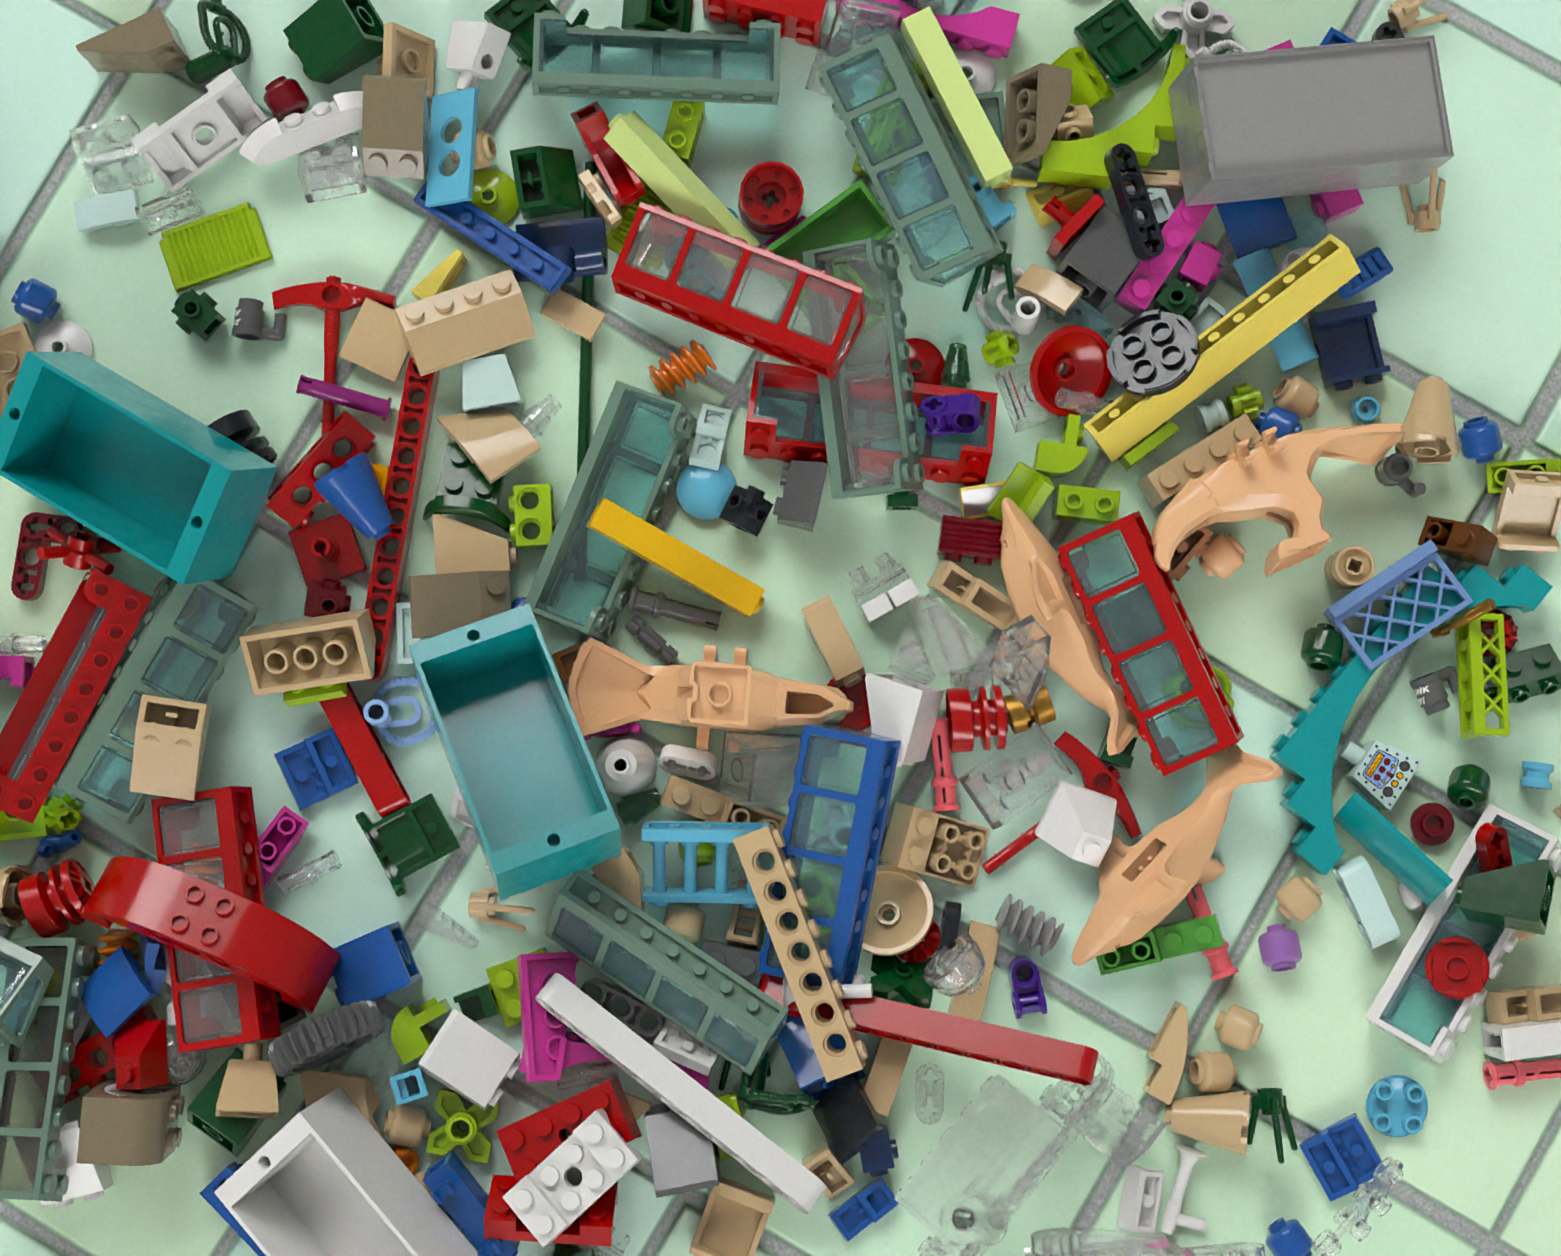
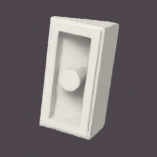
[1117,1164,1165,1233]

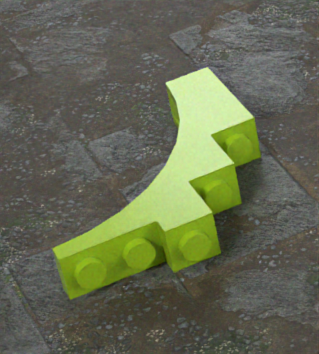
[1037,43,1190,190]

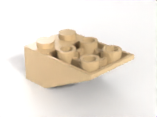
[130,694,212,801]
[879,802,990,888]
[591,847,645,912]

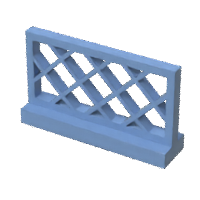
[1323,539,1474,672]

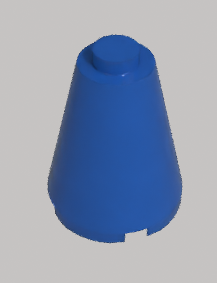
[313,452,394,541]

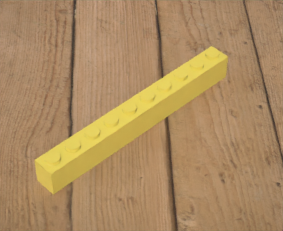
[1083,234,1361,462]

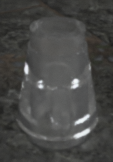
[519,394,562,438]

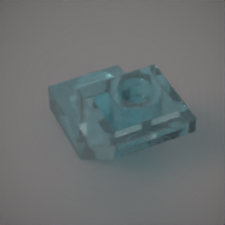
[1045,297,1115,340]

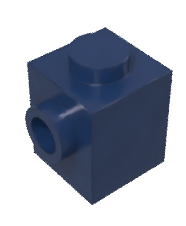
[860,1125,899,1177]

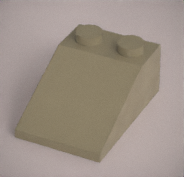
[75,8,191,73]
[1004,63,1073,166]
[362,75,429,179]
[409,570,511,639]

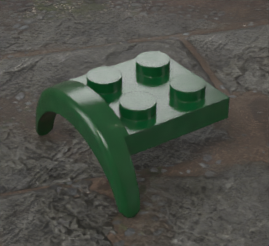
[484,0,589,72]
[1074,0,1181,88]
[422,443,512,533]
[355,793,461,897]

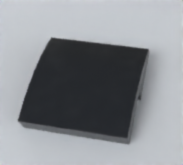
[812,1073,884,1165]

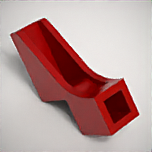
[570,101,646,207]

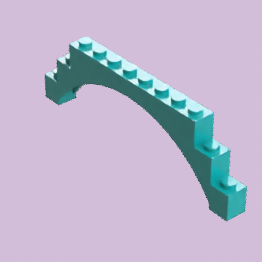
[1269,564,1553,875]

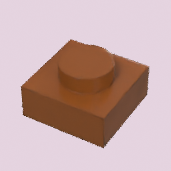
[552,642,582,683]

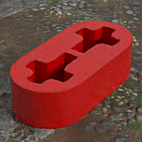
[1475,822,1512,873]

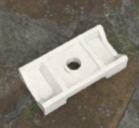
[130,68,269,193]
[502,1108,643,1247]

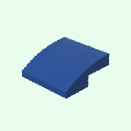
[1216,197,1298,259]
[274,727,358,811]
[140,934,166,995]
[81,945,156,1038]
[1300,1113,1387,1202]

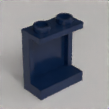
[1308,300,1391,392]

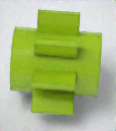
[981,330,1019,369]
[1226,383,1264,421]
[42,793,84,834]

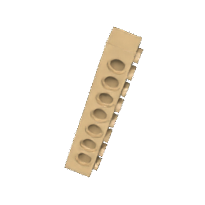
[733,824,868,1082]

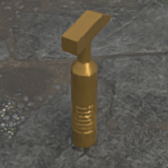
[1430,598,1496,638]

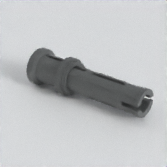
[627,585,722,631]

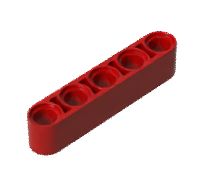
[319,682,411,818]

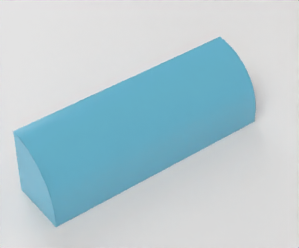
[1233,248,1319,374]

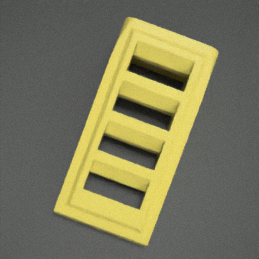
[411,249,467,300]

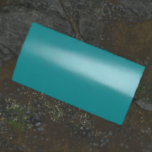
[1333,792,1454,906]

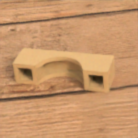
[1137,413,1262,508]

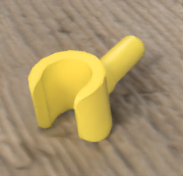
[998,174,1037,190]

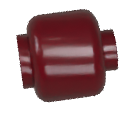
[263,76,309,122]

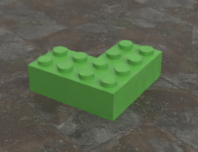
[767,179,896,348]

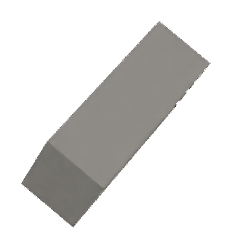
[1168,35,1454,207]

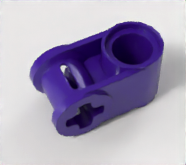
[920,393,981,437]
[1008,956,1047,1019]

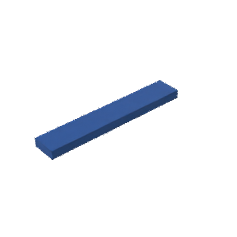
[413,181,572,295]

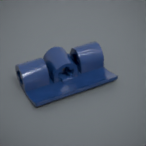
[513,217,608,284]

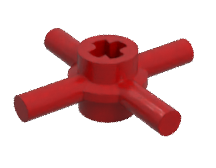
[37,525,122,575]

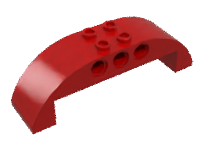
[79,856,341,1014]

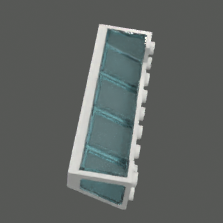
[1365,803,1561,1065]

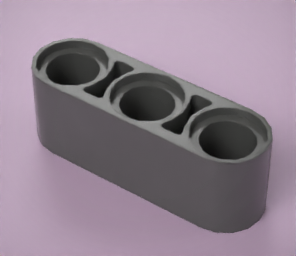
[580,978,664,1037]

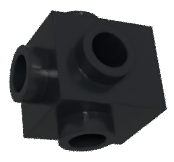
[719,485,774,537]

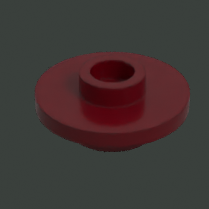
[1410,803,1454,846]

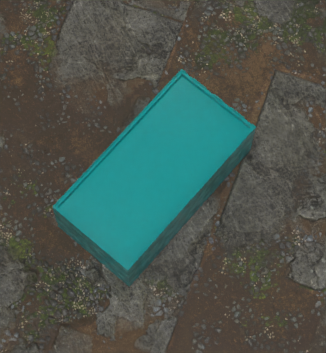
[0,351,278,585]
[409,603,621,901]

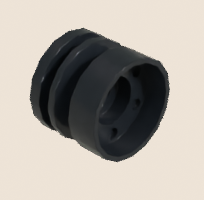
[208,410,277,464]

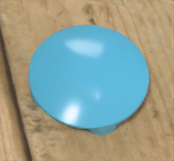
[676,463,737,520]
[1366,1075,1428,1137]

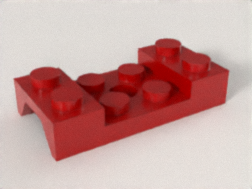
[484,1175,618,1247]

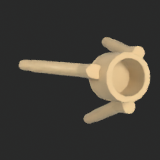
[1387,0,1448,33]
[1399,169,1446,233]
[468,887,535,932]

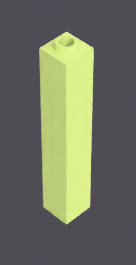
[900,6,1013,190]
[603,110,760,272]

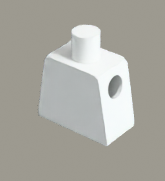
[445,21,511,91]

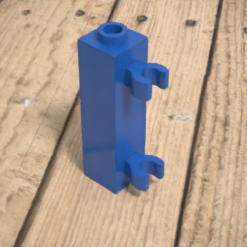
[423,1151,520,1256]

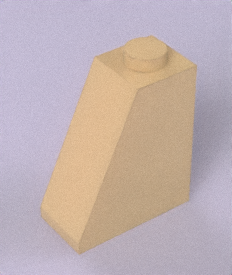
[432,514,518,574]
[801,595,865,688]

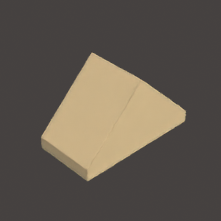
[802,1142,855,1200]

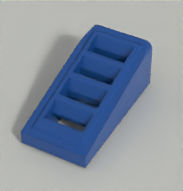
[1338,247,1393,301]

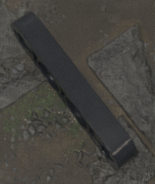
[1104,143,1164,261]

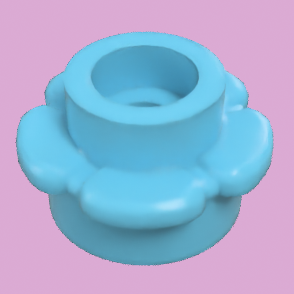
[1351,395,1381,425]

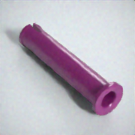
[296,374,392,421]

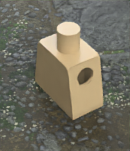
[215,1043,279,1119]

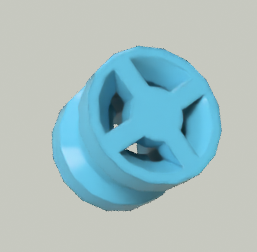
[1519,761,1554,790]

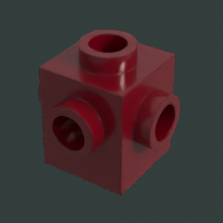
[304,578,351,617]

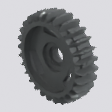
[267,1000,386,1077]

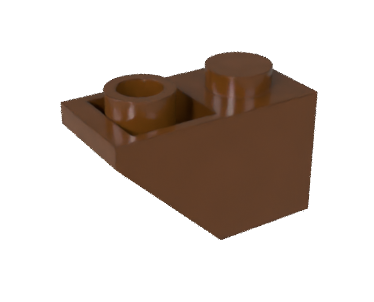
[1418,516,1498,566]

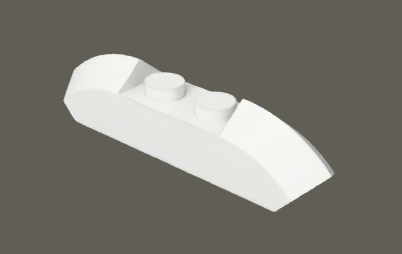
[238,91,363,167]

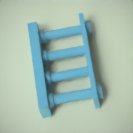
[642,821,769,908]

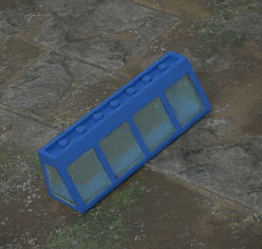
[759,724,901,986]

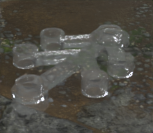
[1312,1157,1404,1256]

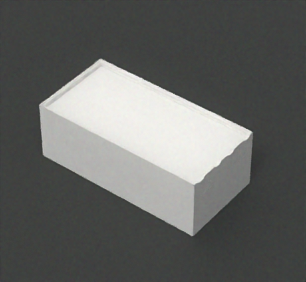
[214,1087,478,1256]

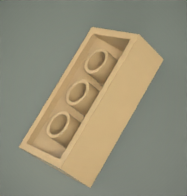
[395,269,536,376]
[239,608,376,696]

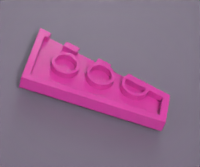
[517,952,579,1083]

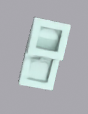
[73,189,142,233]
[689,404,732,471]

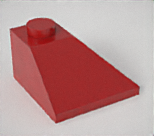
[114,1019,168,1089]

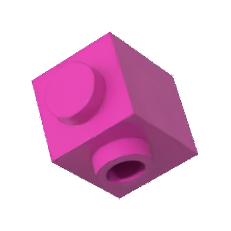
[1175,240,1223,293]

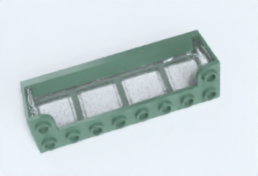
[802,238,925,499]

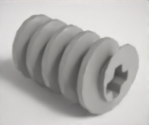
[995,893,1065,956]

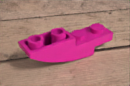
[223,806,310,892]

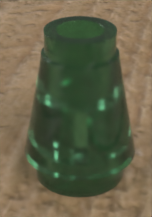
[940,343,971,389]
[615,788,662,826]

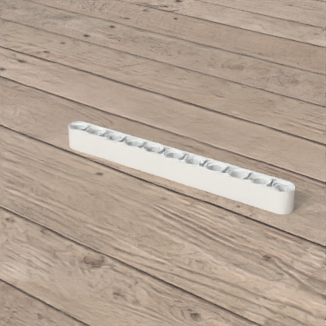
[535,973,827,1214]

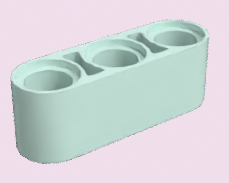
[1332,855,1401,950]

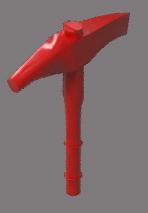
[272,276,396,435]
[981,731,1142,875]

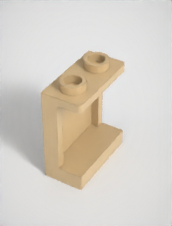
[1491,469,1561,554]
[689,1176,775,1256]

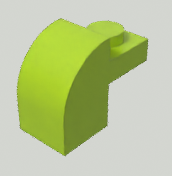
[1033,414,1088,478]
[391,997,451,1065]

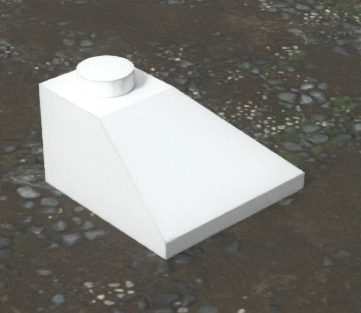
[1034,779,1117,867]

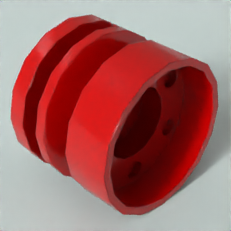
[738,161,804,235]
[945,685,1008,753]
[18,858,95,938]

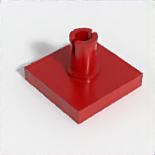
[1042,194,1105,260]
[288,514,368,589]

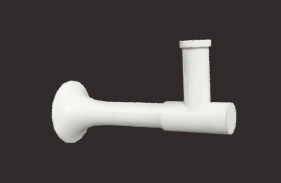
[783,974,873,1008]
[1160,1144,1207,1235]

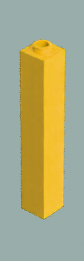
[586,498,765,617]

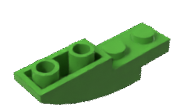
[1096,913,1225,975]

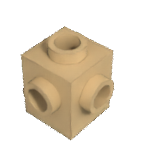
[1051,104,1094,141]

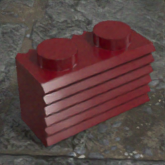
[937,515,1003,566]

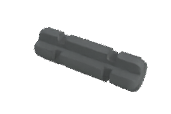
[625,615,678,665]

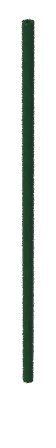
[574,161,597,581]

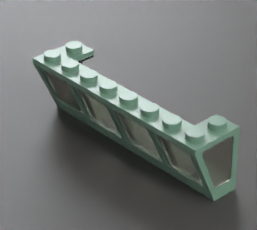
[0,937,100,1202]

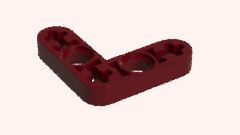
[11,512,109,601]

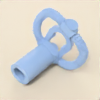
[363,676,437,746]

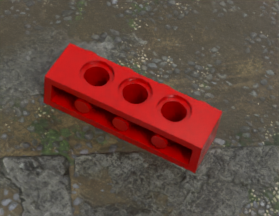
[264,410,376,529]
[32,1005,168,1105]

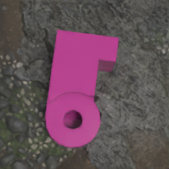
[0,655,34,688]

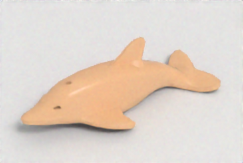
[1000,498,1140,756]
[1072,735,1283,966]

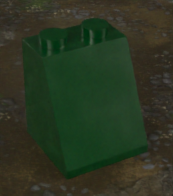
[283,0,384,84]
[1455,859,1556,935]
[187,1047,287,1157]

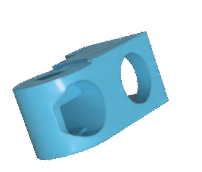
[969,174,1017,232]
[389,1066,428,1106]

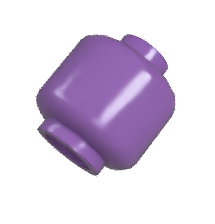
[1258,924,1302,972]

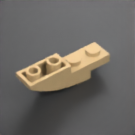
[659,774,787,833]

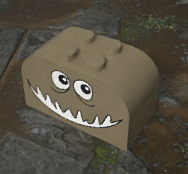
[77,1078,185,1166]

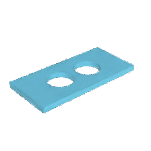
[425,87,479,208]

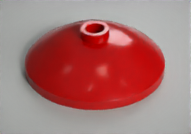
[1029,325,1112,417]

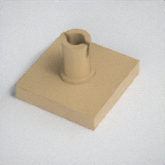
[376,22,435,100]

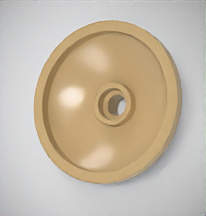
[861,865,934,956]

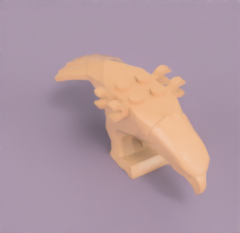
[1152,423,1405,577]
[567,636,854,753]

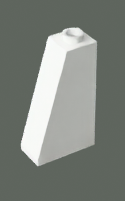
[1481,1018,1561,1061]

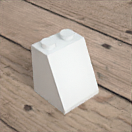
[865,673,945,767]
[418,1009,521,1111]
[15,1116,113,1208]

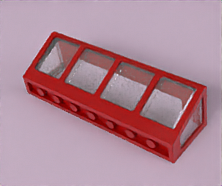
[611,202,866,381]
[151,786,281,1053]

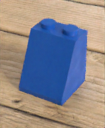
[331,921,422,1006]
[777,1015,866,1102]

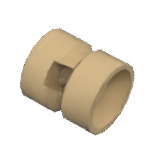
[1324,546,1375,590]

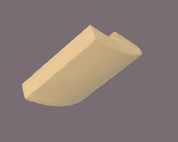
[339,297,409,382]

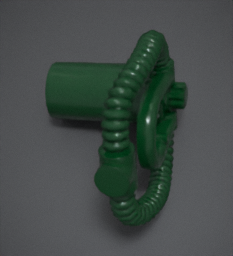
[185,0,251,85]
[738,1052,816,1115]

